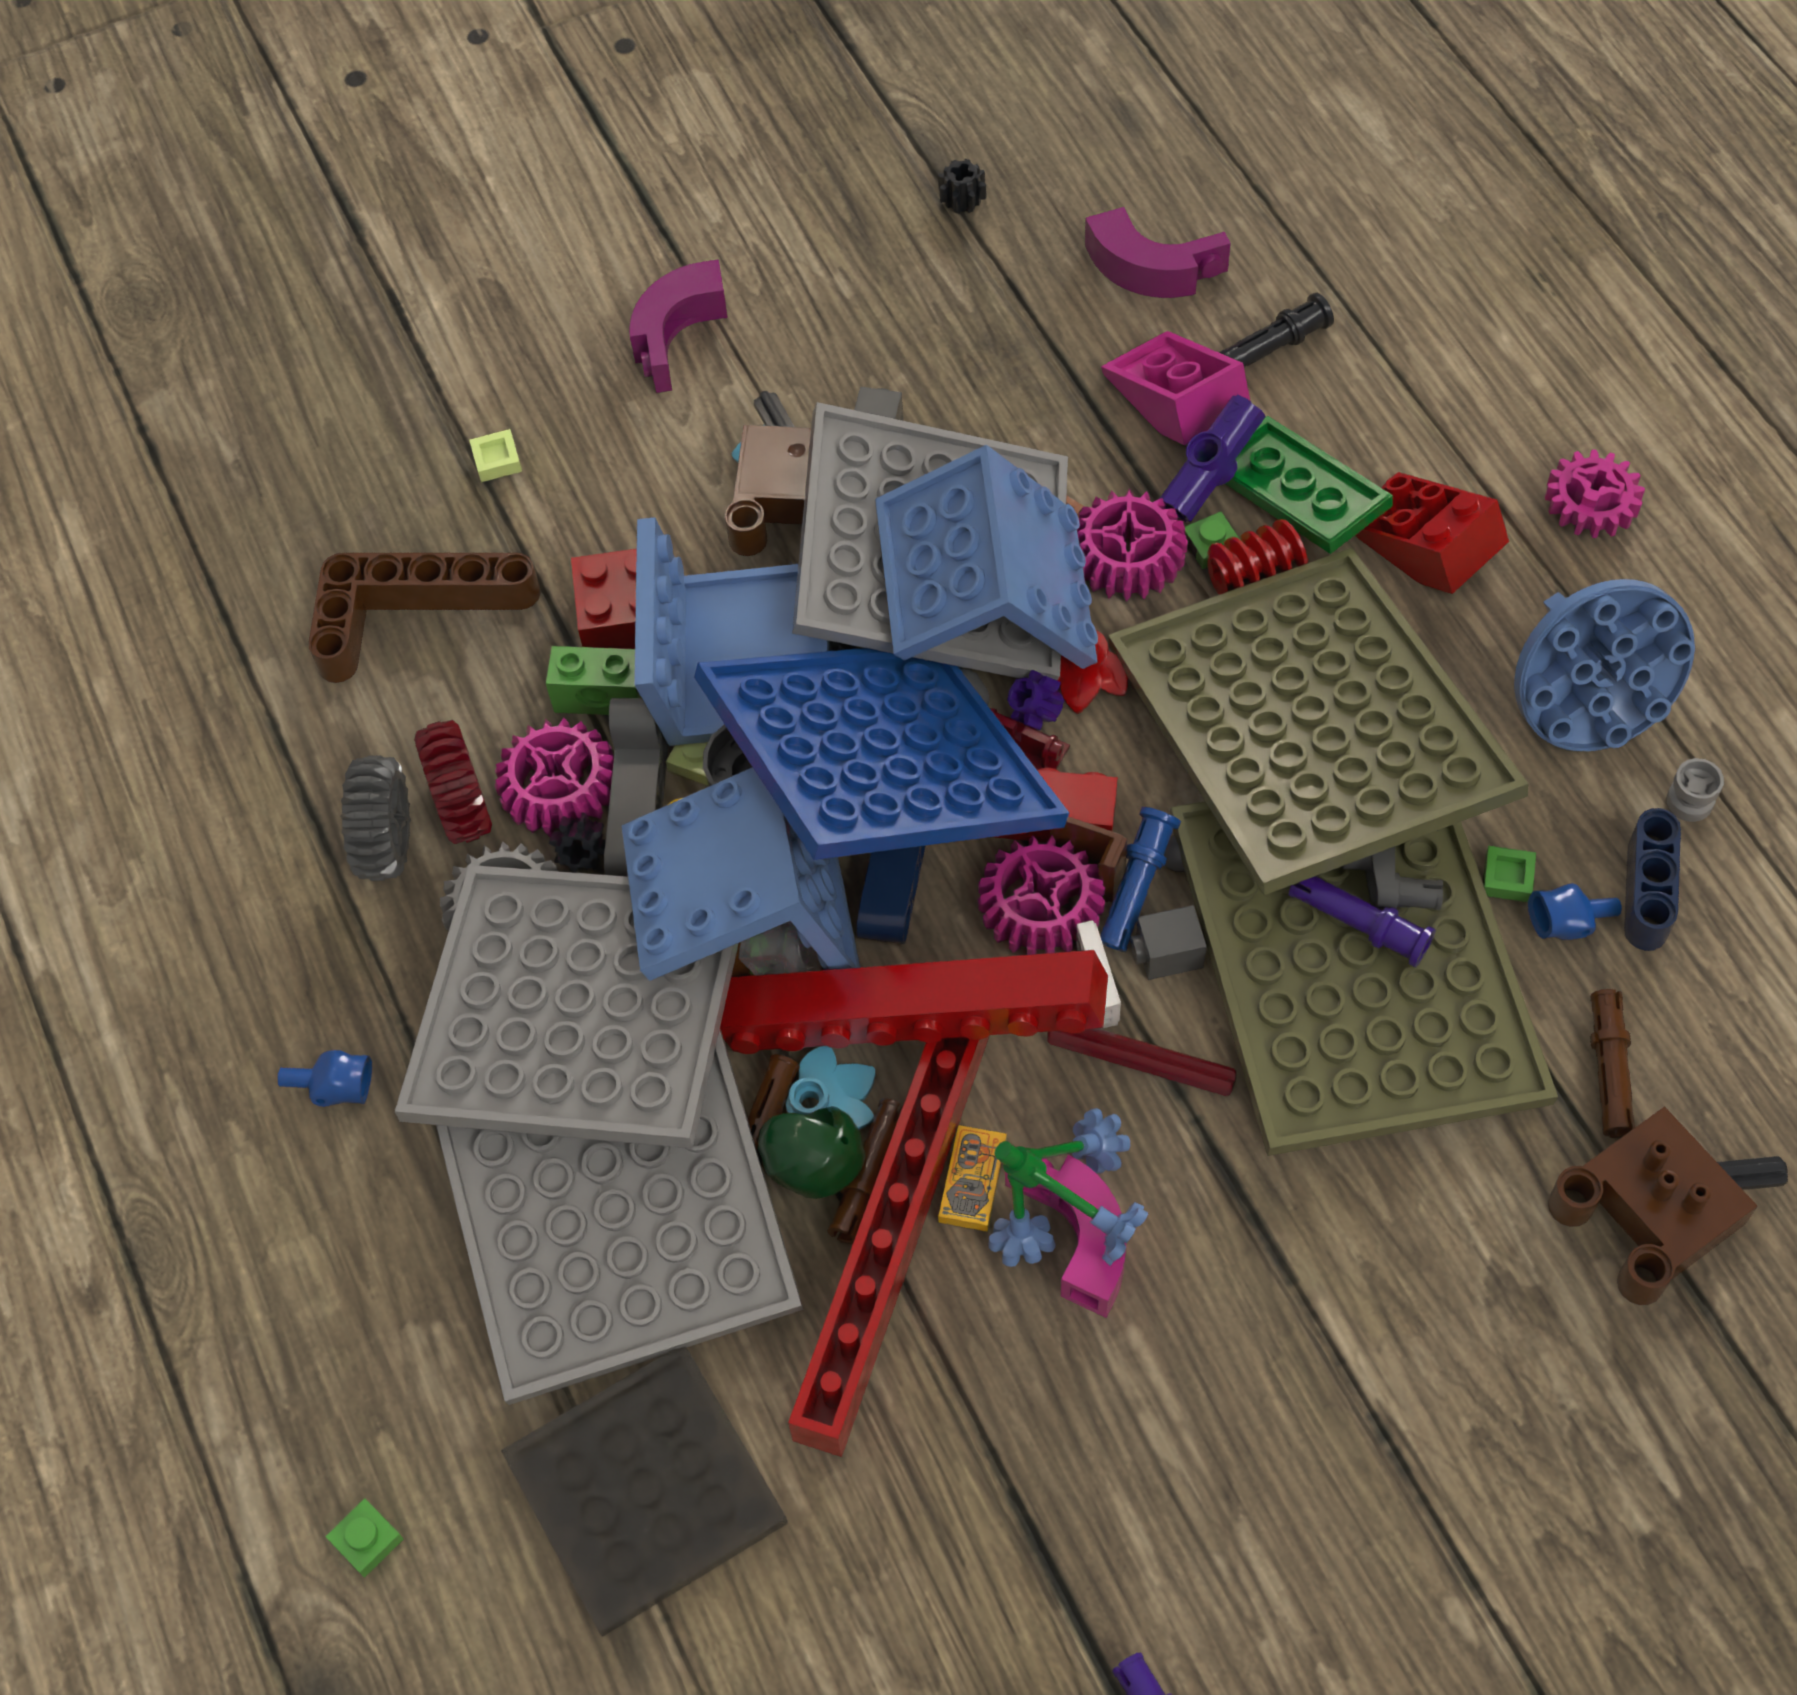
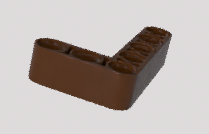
[309,553,541,683]

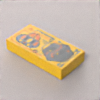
[938,1125,1007,1232]

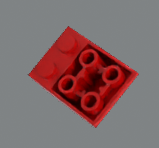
[1355,472,1509,594]

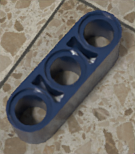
[1624,808,1681,951]
[857,846,926,944]

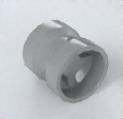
[1666,758,1724,822]

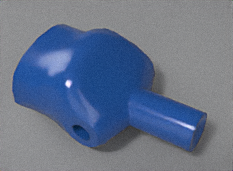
[1528,883,1622,940]
[278,1050,372,1107]

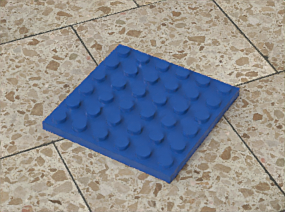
[694,648,1069,860]

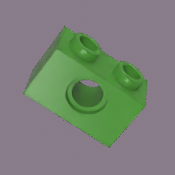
[546,646,642,715]

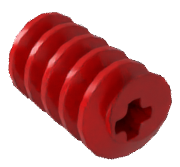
[1207,519,1308,595]

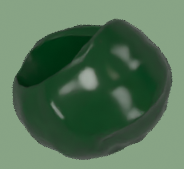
[758,1106,866,1199]

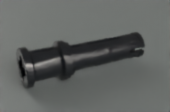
[1219,292,1334,367]

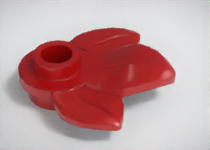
[1058,630,1129,714]

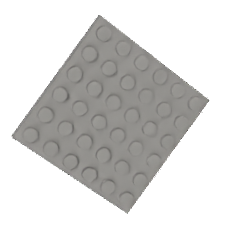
[792,402,1068,680]
[395,865,739,1148]
[436,1029,804,1405]

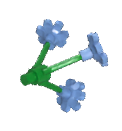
[988,1108,1148,1267]

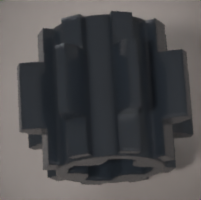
[938,159,987,214]
[549,812,606,873]

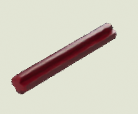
[1047,1028,1237,1096]

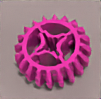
[1077,489,1188,602]
[495,717,614,837]
[978,835,1105,955]

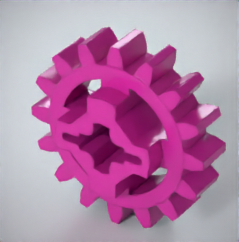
[1545,449,1645,538]

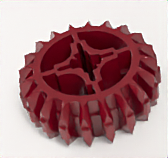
[414,720,492,844]

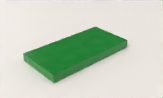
[1209,416,1393,554]

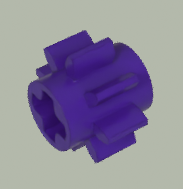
[1007,670,1065,730]

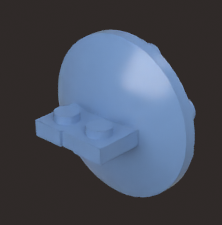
[1514,579,1695,751]

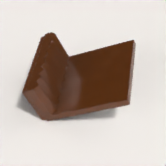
[1050,817,1128,903]

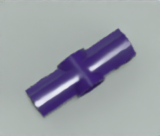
[1159,394,1266,522]

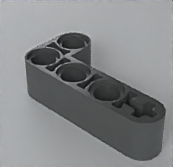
[604,698,668,877]

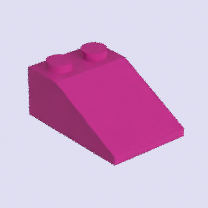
[1101,331,1250,445]

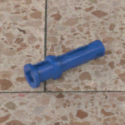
[1100,807,1181,952]

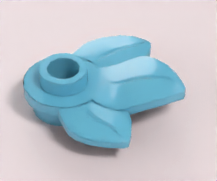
[785,1046,876,1130]

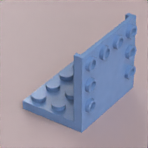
[875,444,1098,669]
[634,517,829,746]
[622,767,860,981]

